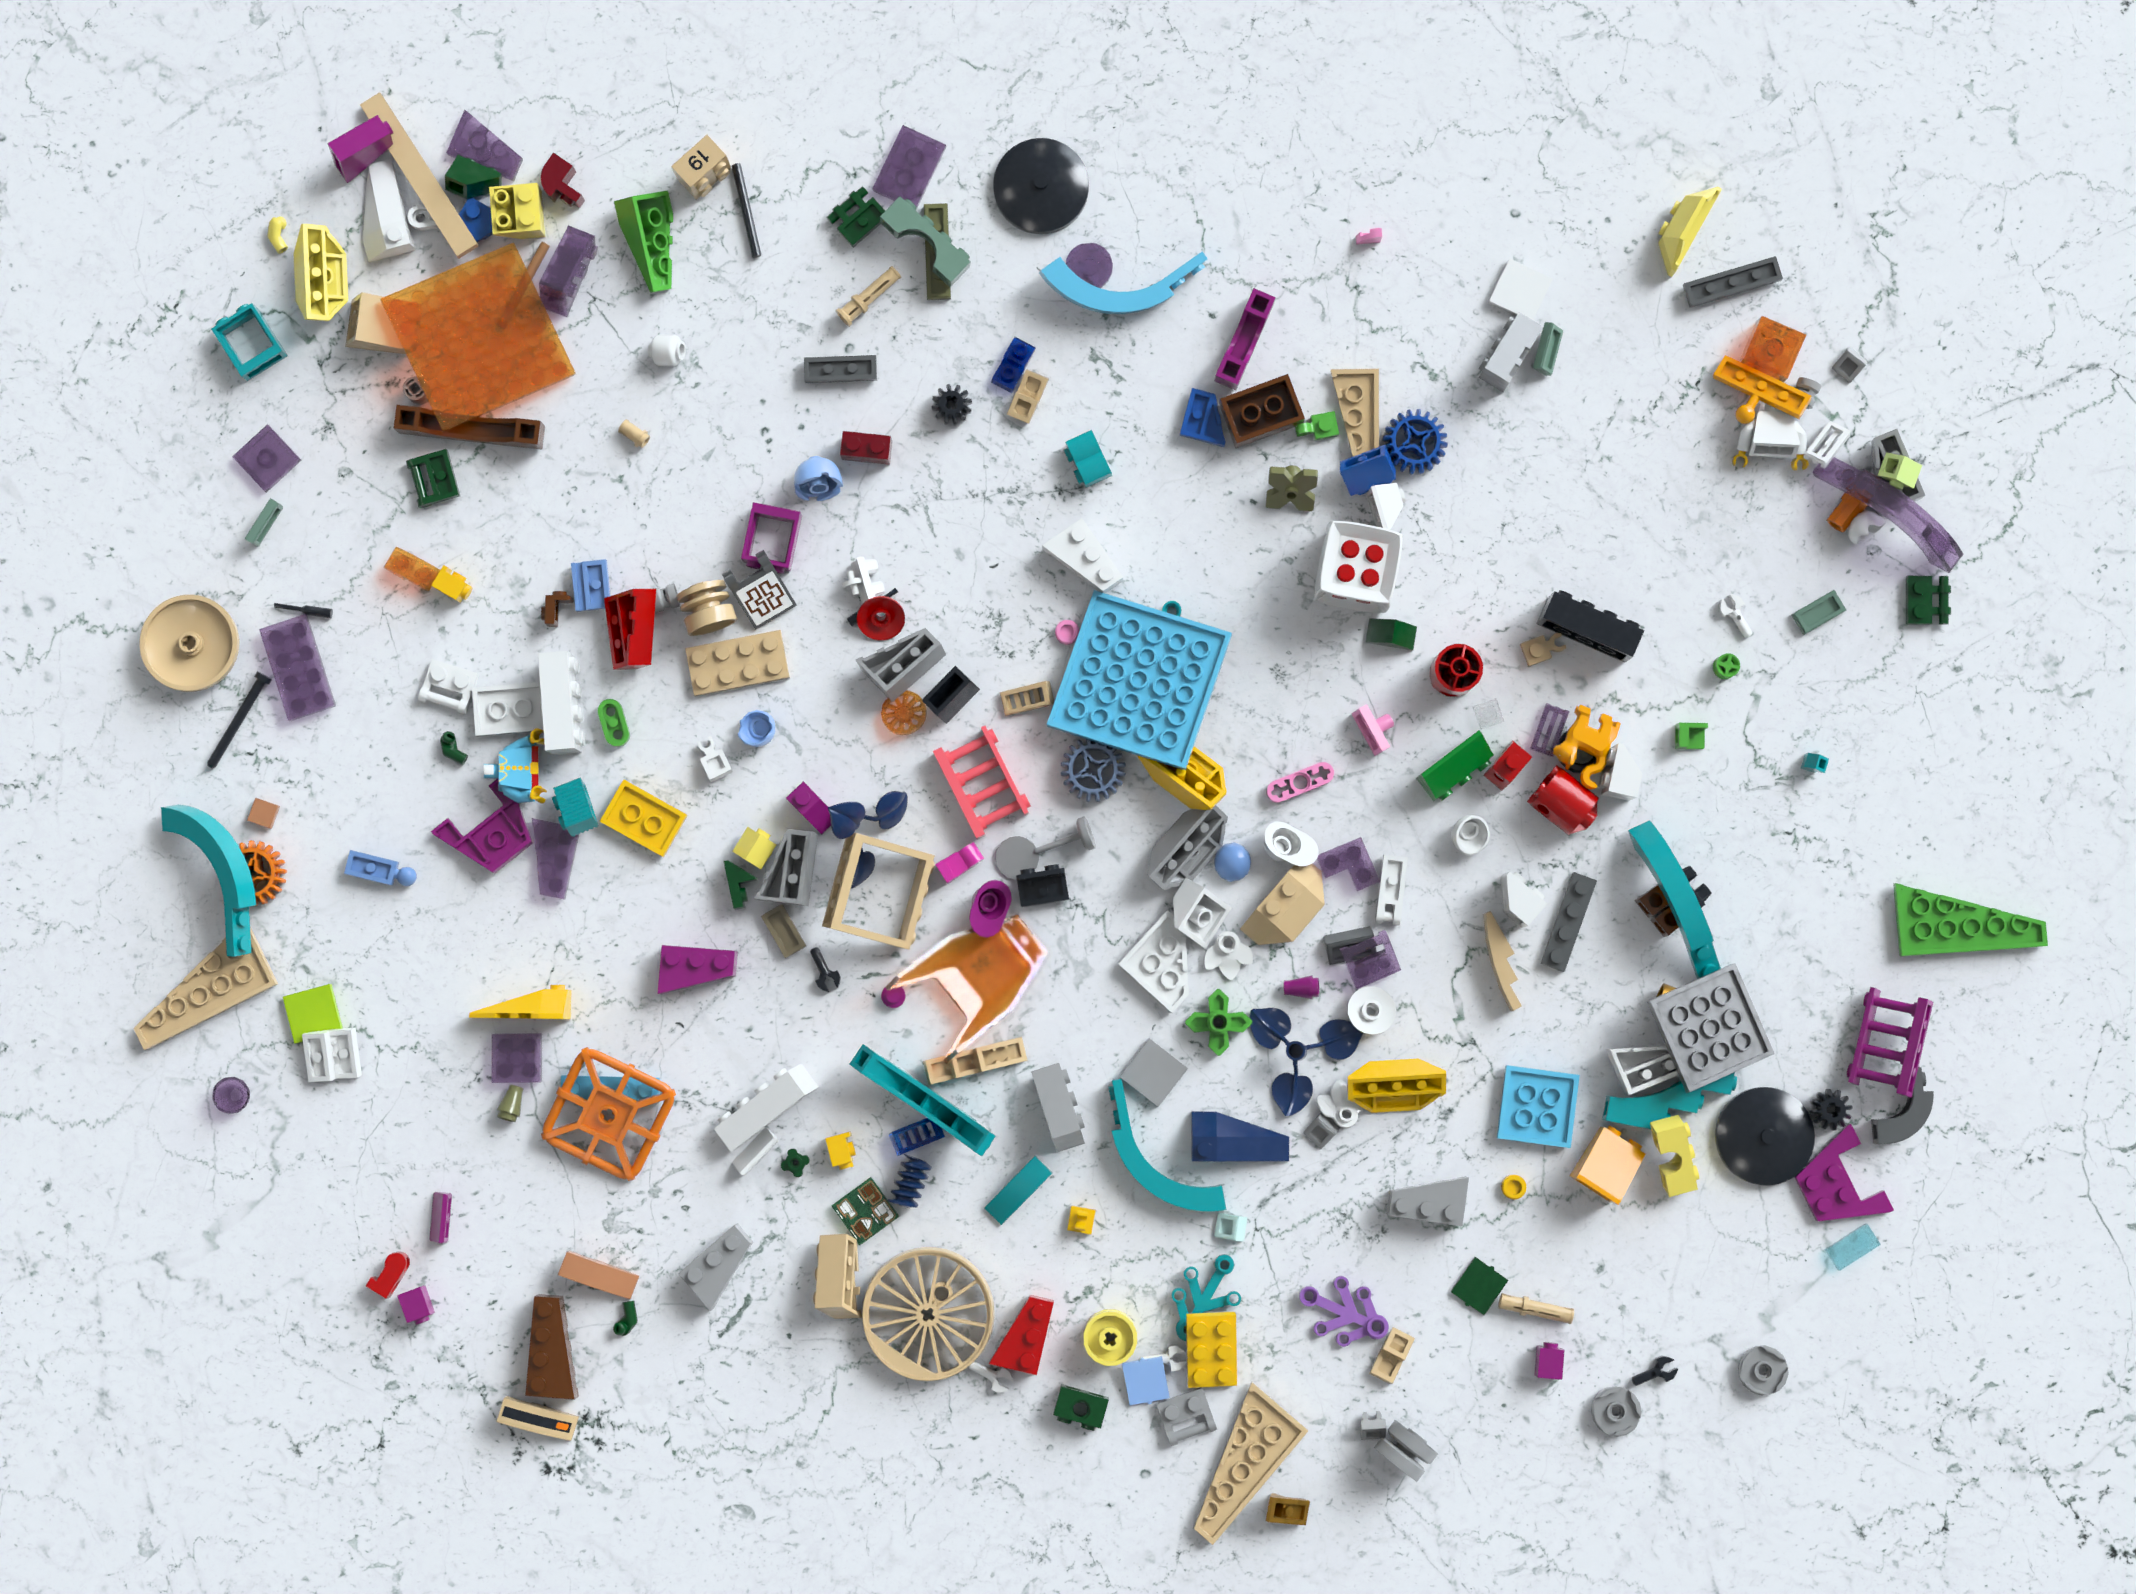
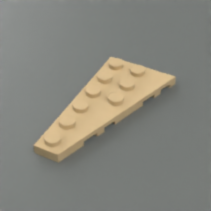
[134,927,278,1050]
[1194,1381,1308,1545]

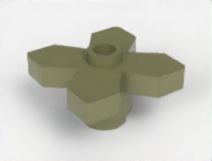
[1266,465,1318,511]

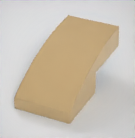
[1007,369,1049,424]
[1369,1327,1415,1384]

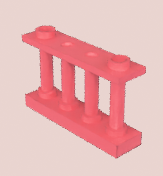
[933,726,1031,840]

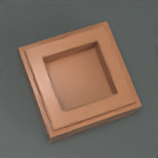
[247,798,280,829]

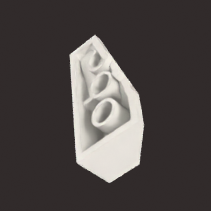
[363,159,416,263]

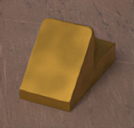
[1266,1493,1310,1525]

